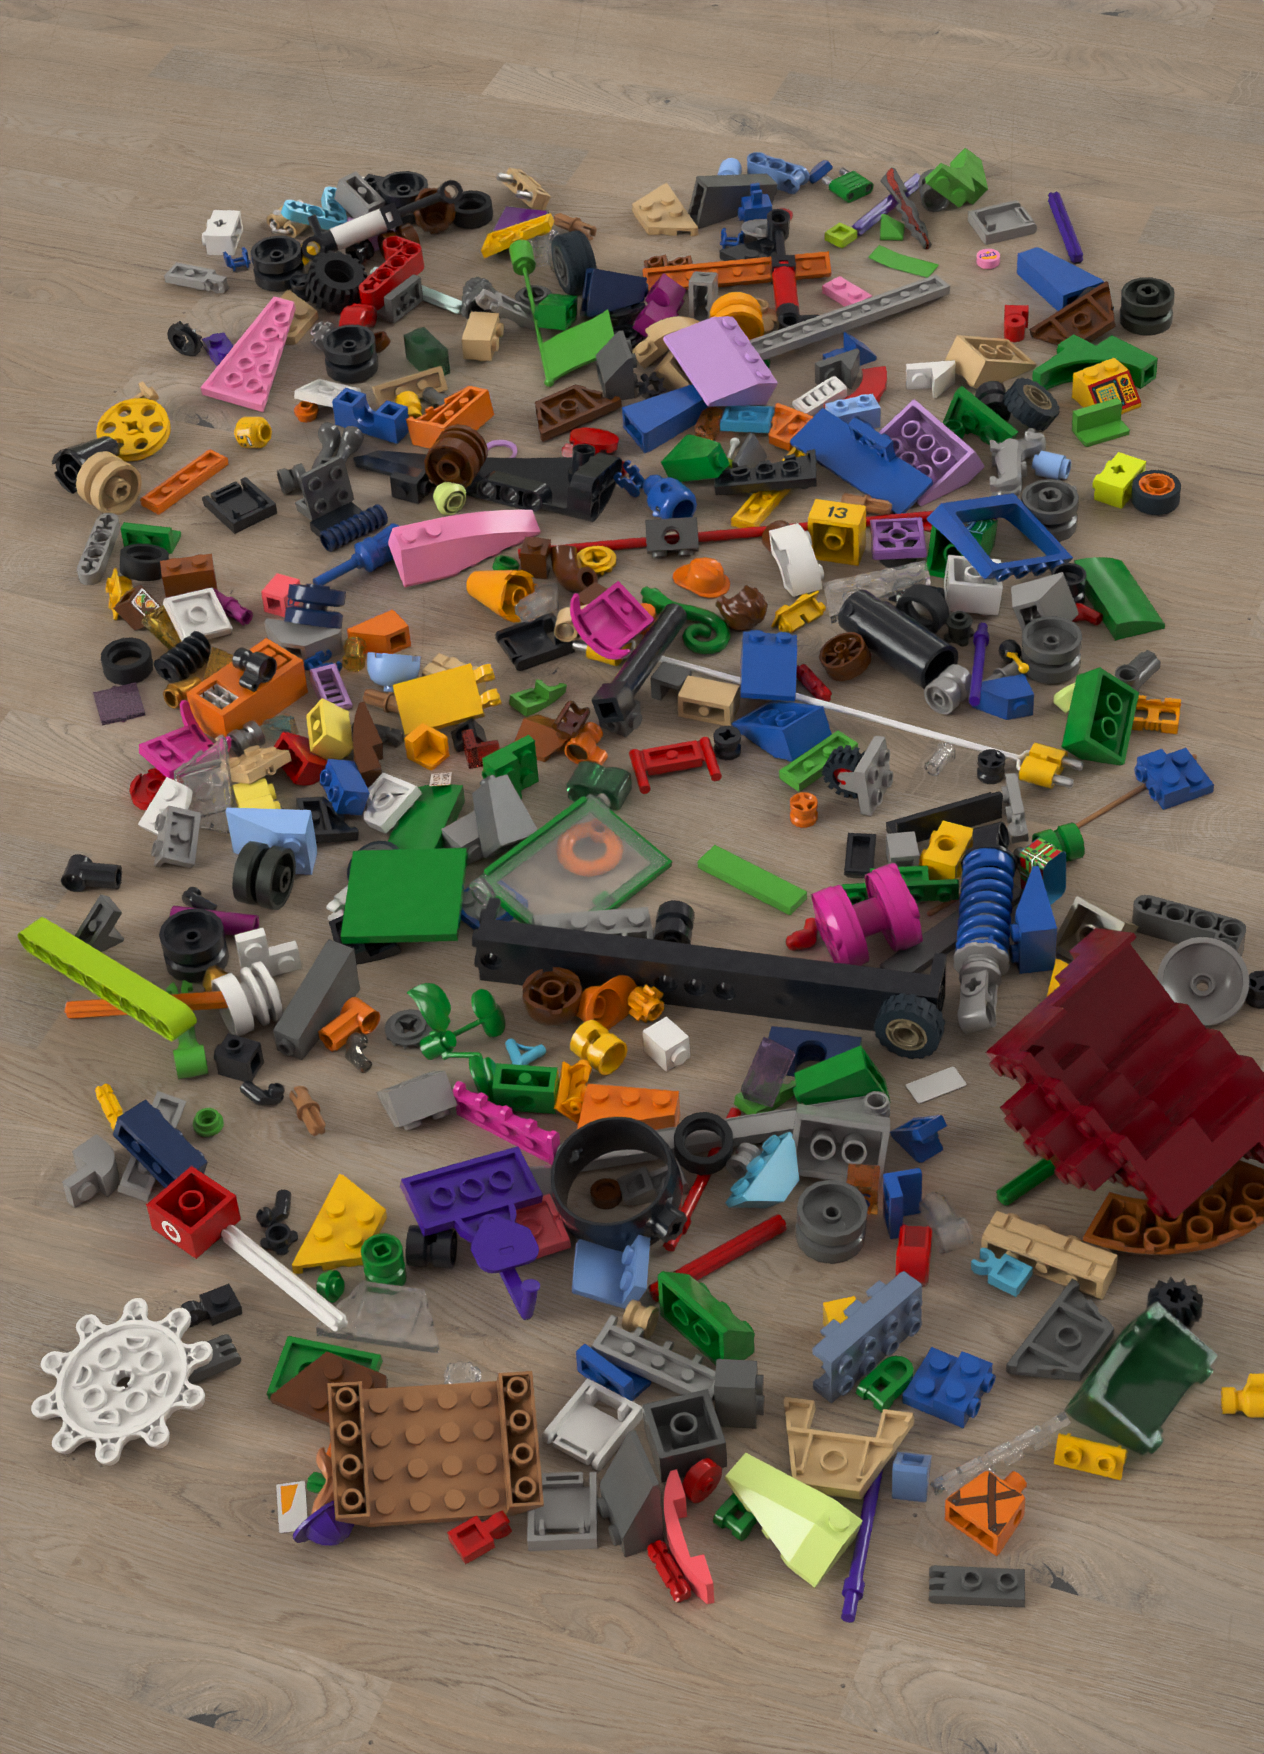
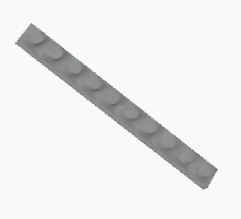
[749,275,950,360]

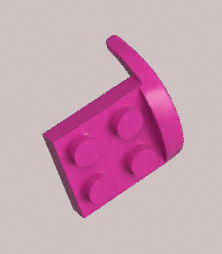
[570,581,654,660]
[139,700,232,779]

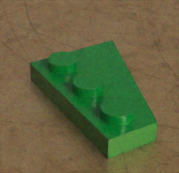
[943,386,1019,445]
[266,1336,383,1400]

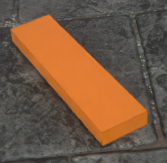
[140,449,229,515]

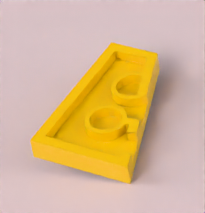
[481,213,554,259]

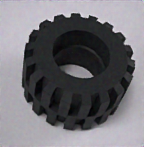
[305,251,368,314]

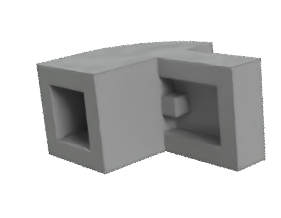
[62,1134,120,1208]

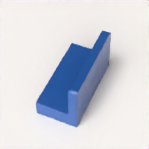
[883,1168,922,1239]
[576,1344,651,1401]

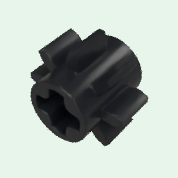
[635,372,667,400]

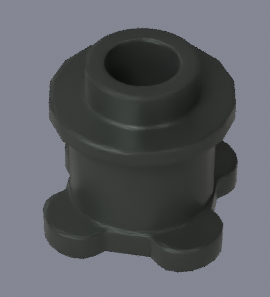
[943,611,974,647]

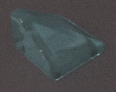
[262,713,299,734]

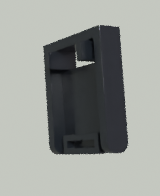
[202,477,277,534]
[495,612,575,671]

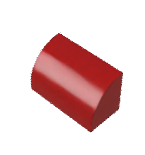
[274,731,327,786]

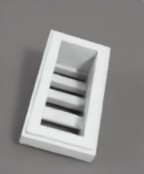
[792,376,847,416]

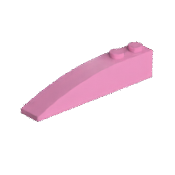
[388,510,541,587]

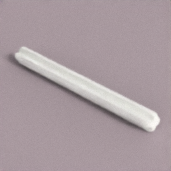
[221,1225,348,1332]

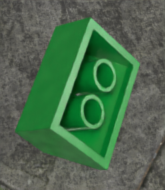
[1061,667,1139,766]
[657,1271,755,1366]

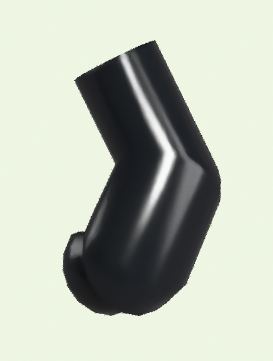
[240,1080,285,1106]

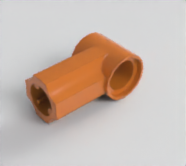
[318,997,380,1052]

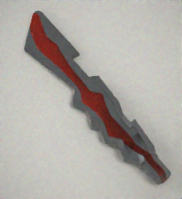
[880,168,932,249]

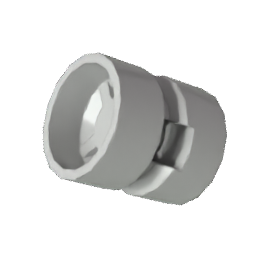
[924,664,972,715]

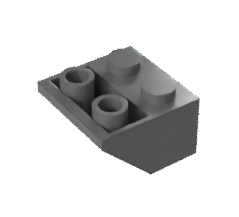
[596,330,638,400]

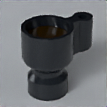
[232,647,277,692]

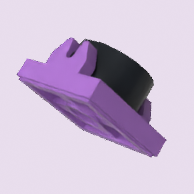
[870,517,927,570]

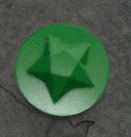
[492,555,520,570]

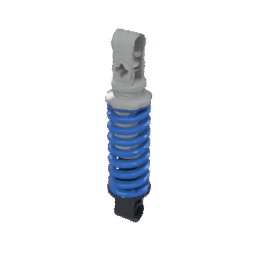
[953,821,1017,1034]

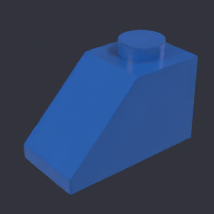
[971,674,1034,720]

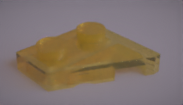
[141,605,182,650]

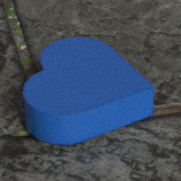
[809,160,833,183]

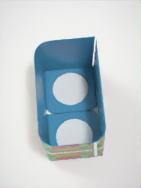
[1020,837,1066,905]

